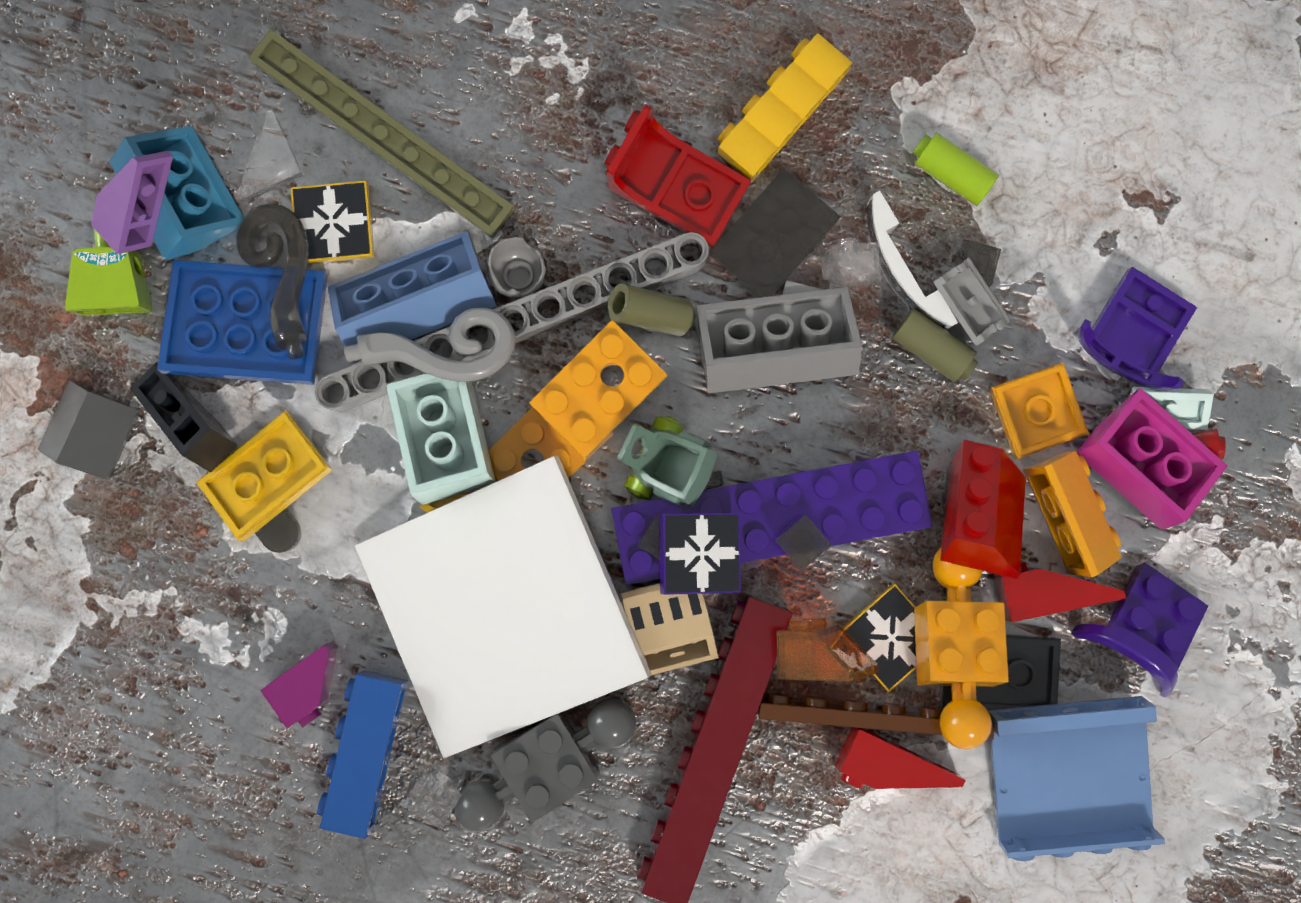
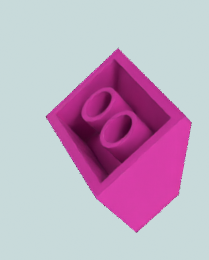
[1077,388,1227,530]

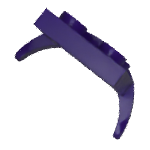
[1078,267,1197,390]
[1071,563,1208,698]

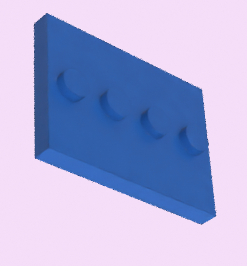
[157,260,328,385]

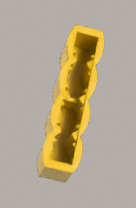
[717,33,853,183]

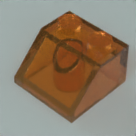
[777,618,878,681]

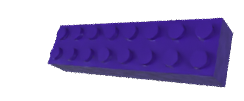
[611,450,933,585]

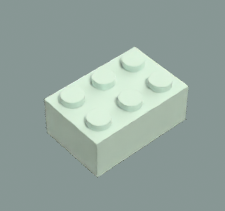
[386,373,496,505]

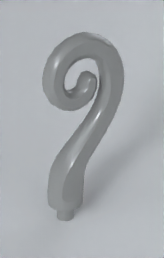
[344,308,516,382]

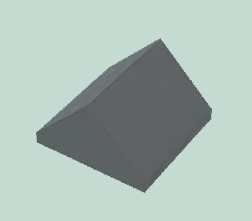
[38,380,141,480]

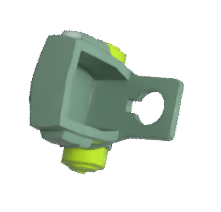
[617,416,718,507]

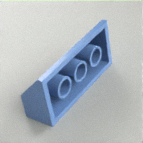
[327,231,497,363]

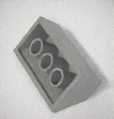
[696,287,862,393]

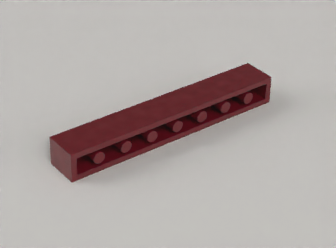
[637,595,793,903]

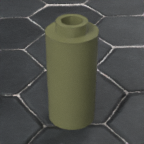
[608,283,695,336]
[891,307,978,382]

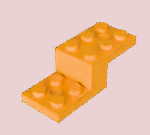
[488,320,668,481]

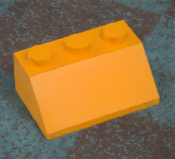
[1023,450,1122,577]

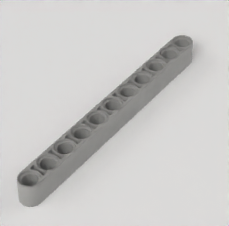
[315,232,709,412]

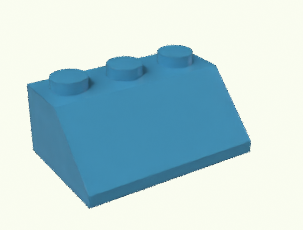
[109,126,246,260]

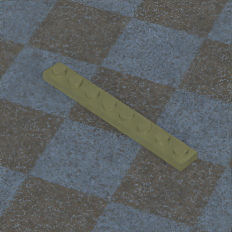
[248,28,515,239]

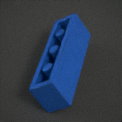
[317,670,408,839]

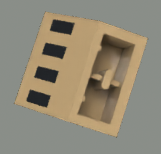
[621,583,718,675]

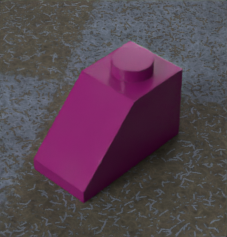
[260,641,337,729]

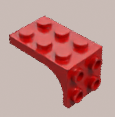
[604,104,752,248]

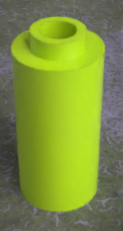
[912,132,1000,206]

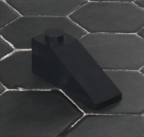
[130,362,238,472]

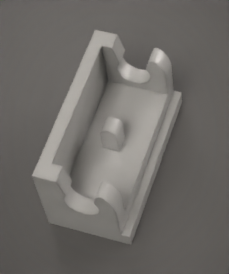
[933,257,1011,346]

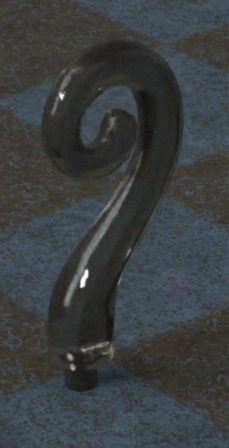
[236,203,309,359]

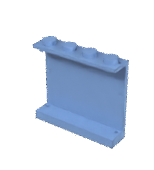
[988,696,1165,861]

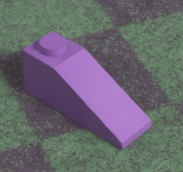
[91,151,173,254]

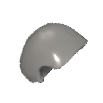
[487,237,546,299]

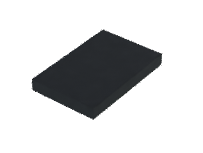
[939,634,1061,710]

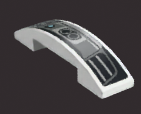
[867,190,958,330]

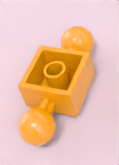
[914,548,1009,750]

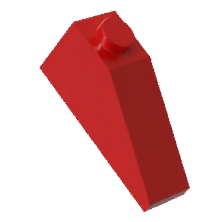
[993,562,1126,622]
[834,727,966,789]

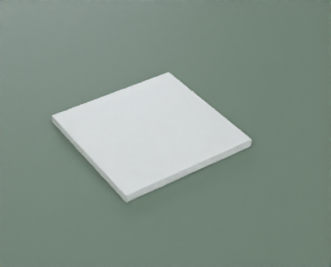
[355,455,651,759]

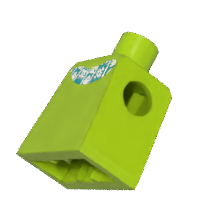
[65,229,153,316]

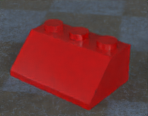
[940,439,1026,579]

